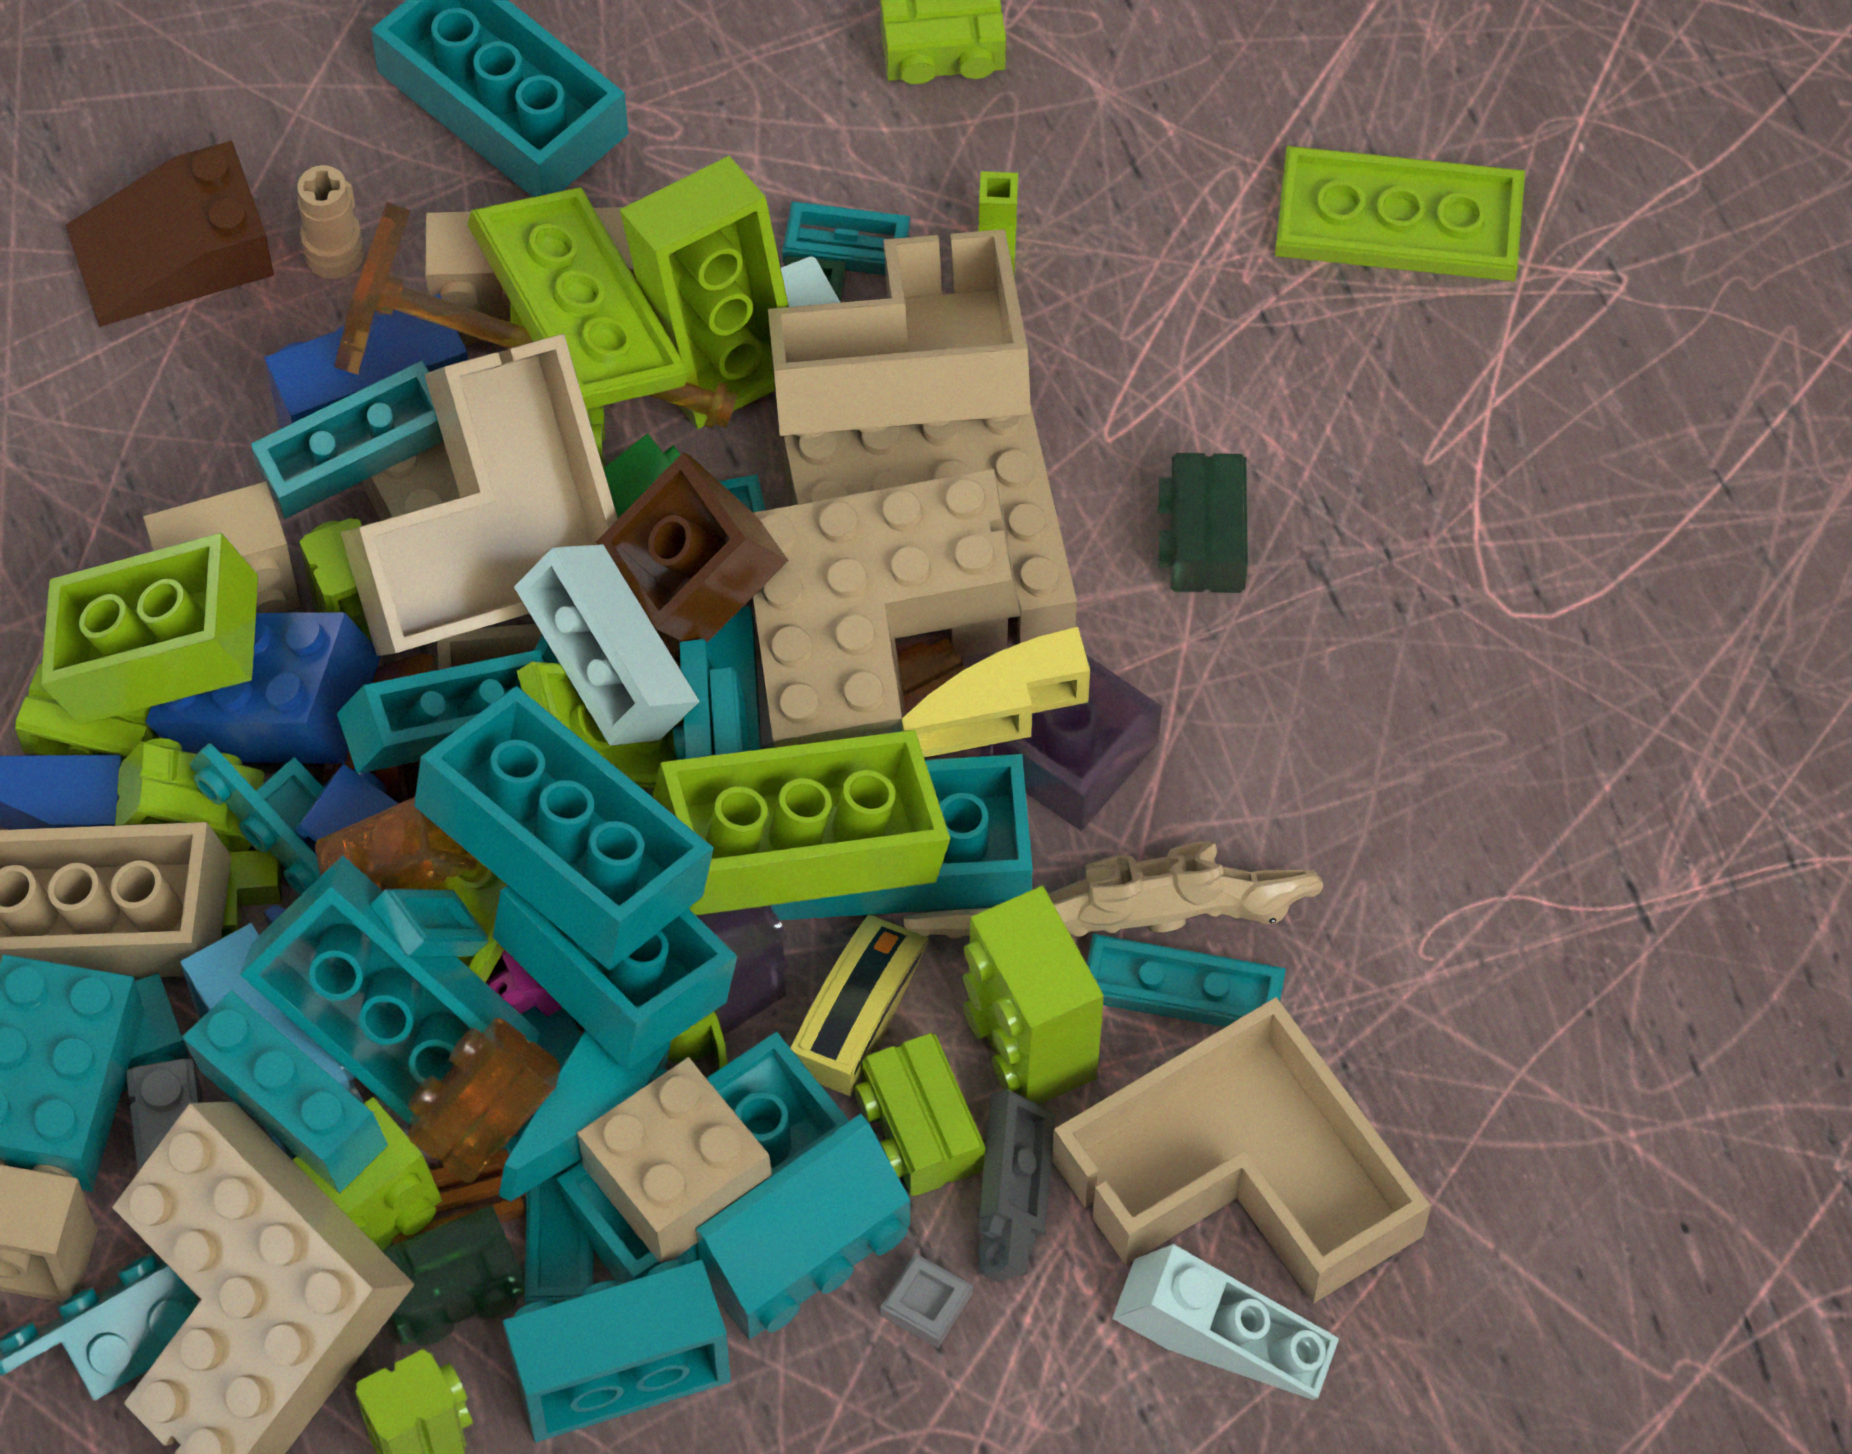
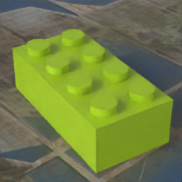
[619,156,789,430]
[652,730,950,915]

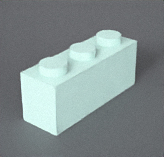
[514,544,700,745]

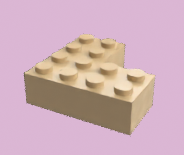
[768,229,1031,438]
[340,334,618,656]
[782,408,1077,659]
[753,468,1021,748]
[1052,997,1431,1304]
[112,1101,415,1454]

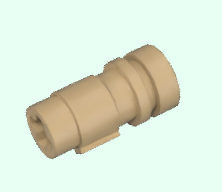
[297,165,364,279]

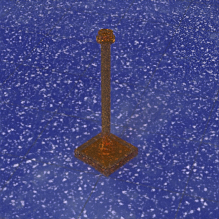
[334,202,738,429]

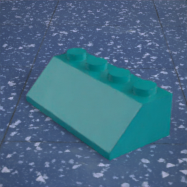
[556,1031,849,1284]

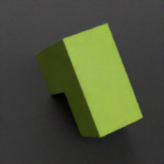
[978,171,1018,277]
[221,850,282,939]

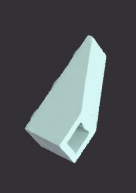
[1112,1244,1339,1400]

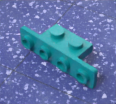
[674,606,762,760]
[190,743,329,896]
[0,1253,199,1401]

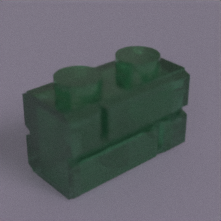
[1157,453,1248,593]
[381,1204,525,1346]

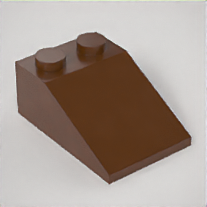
[66,140,274,327]

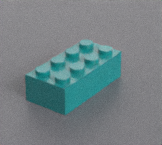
[371,0,629,197]
[414,686,714,970]
[771,754,1033,921]
[239,855,540,1151]

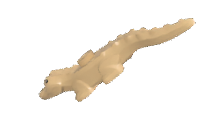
[904,841,1323,939]

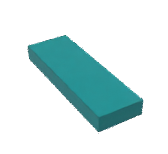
[1087,934,1286,1027]

